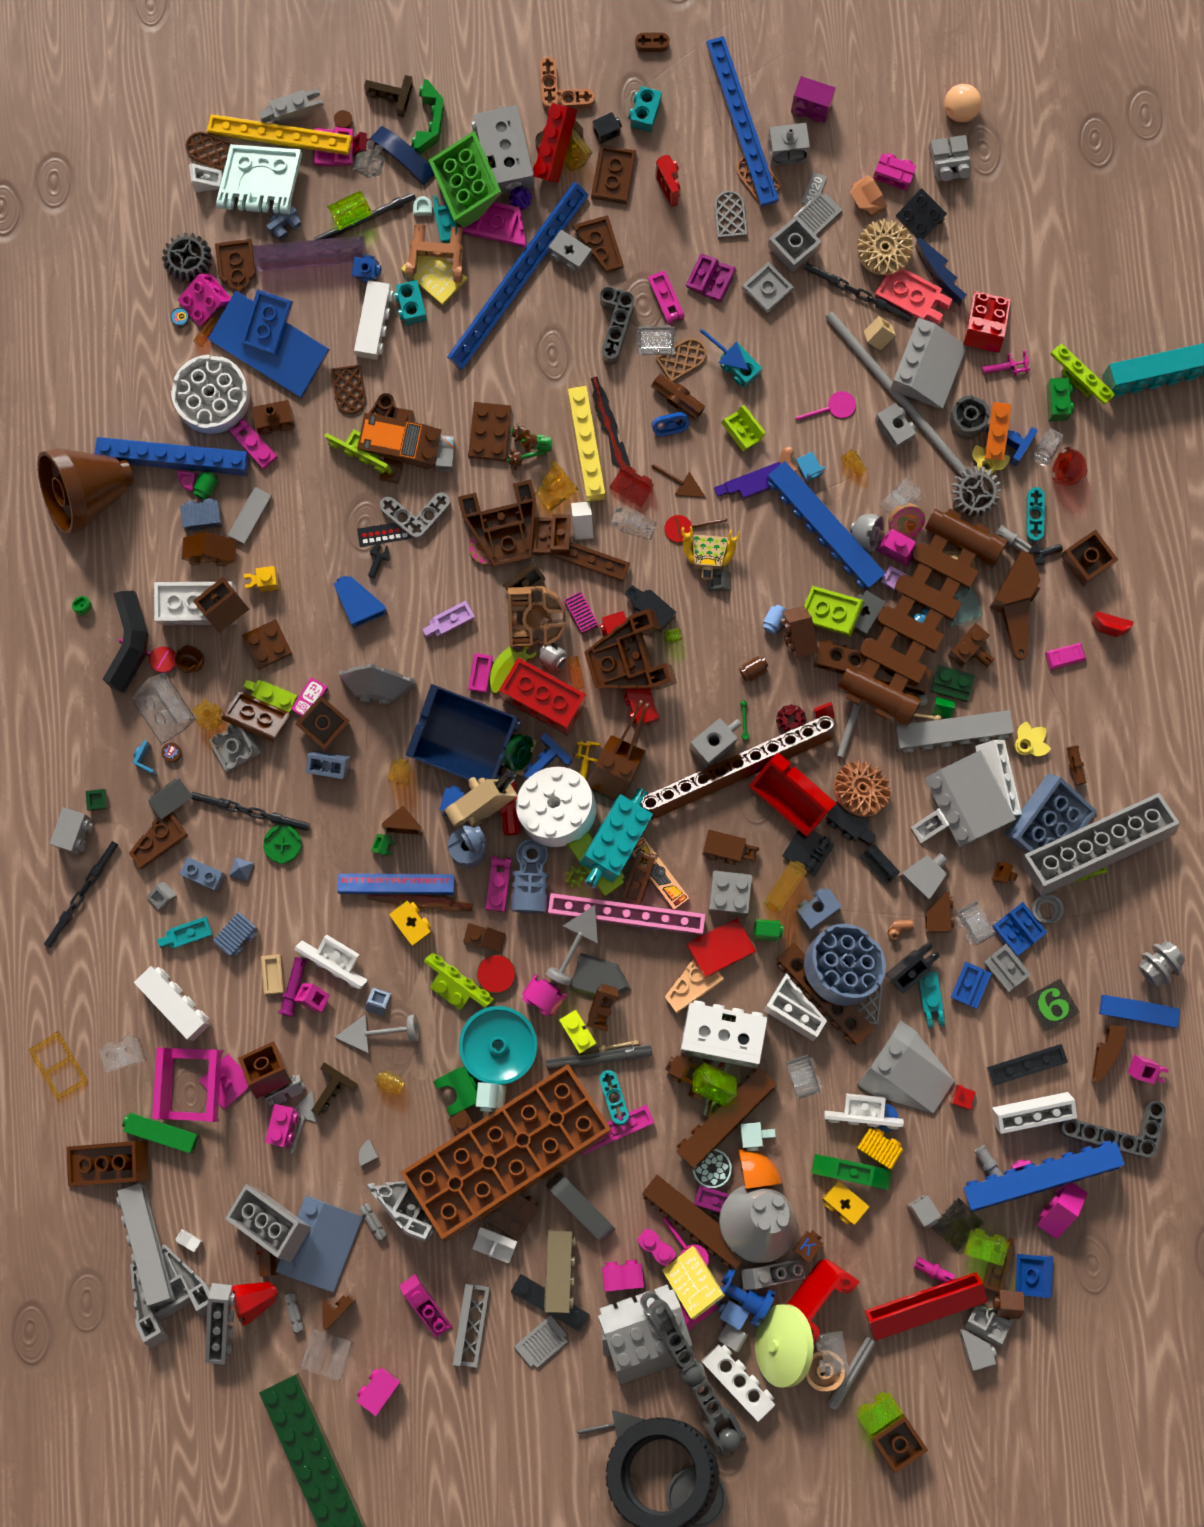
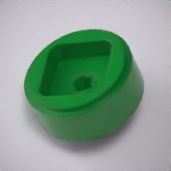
[72,596,92,616]

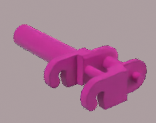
[982,350,1030,376]

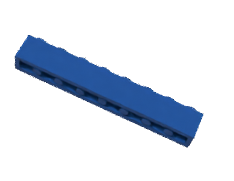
[95,437,250,476]
[766,461,886,591]
[963,1141,1125,1213]

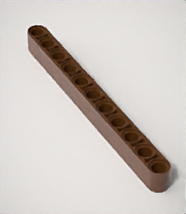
[642,716,835,819]

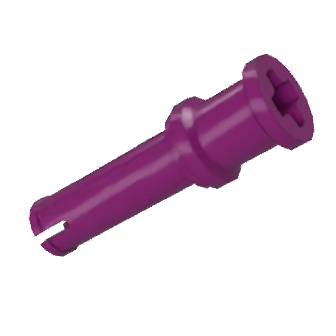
[278,957,307,1017]

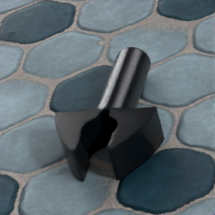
[368,543,390,578]
[1029,544,1063,565]

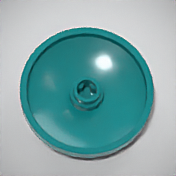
[459,1006,537,1085]

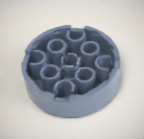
[804,924,886,1006]

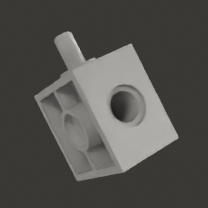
[767,123,810,167]
[689,718,741,769]

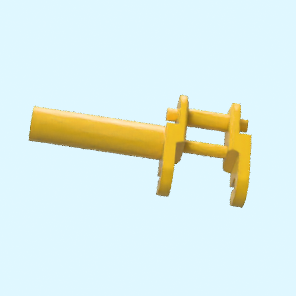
[574,741,601,780]

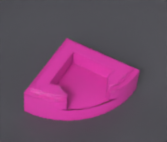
[177,470,197,492]

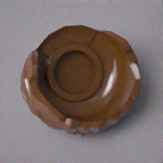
[174,645,204,673]

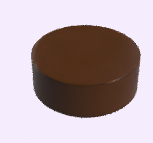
[334,110,353,128]

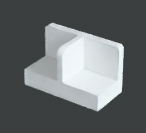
[473,1227,518,1263]

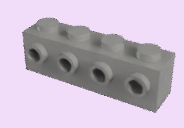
[205,1283,235,1365]

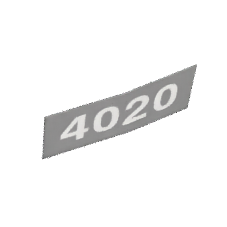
[801,172,827,204]

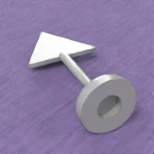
[546,905,598,986]
[335,1014,419,1053]

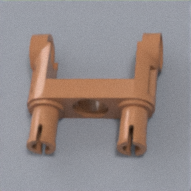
[405,224,463,283]

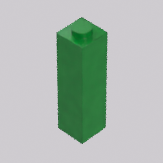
[122,1112,200,1153]

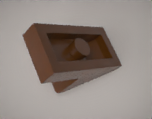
[463,923,506,953]
[322,1295,355,1331]

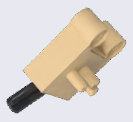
[445,770,517,827]

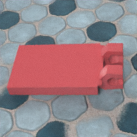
[875,268,953,326]

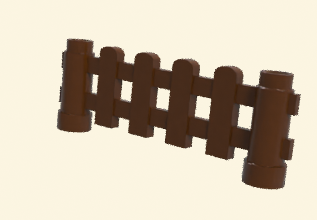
[838,508,1007,727]

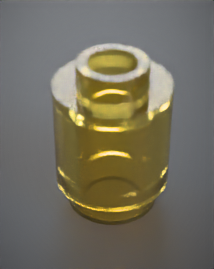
[375,1070,405,1096]

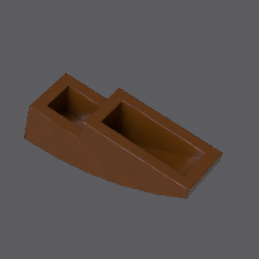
[1091,1025,1127,1083]

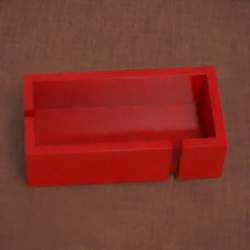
[749,752,836,837]

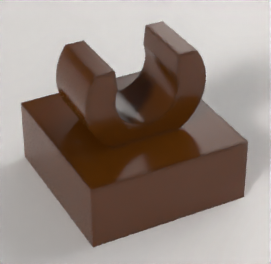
[992,862,1018,883]

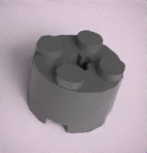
[949,395,990,438]

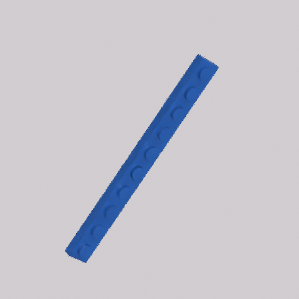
[706,36,779,207]

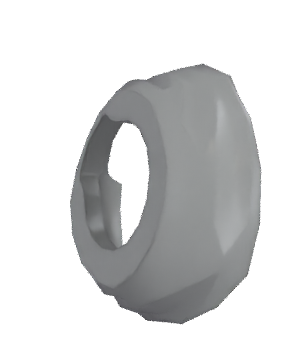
[1032,894,1065,923]

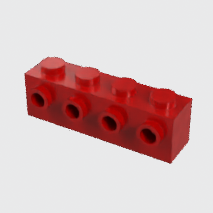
[533,103,578,183]

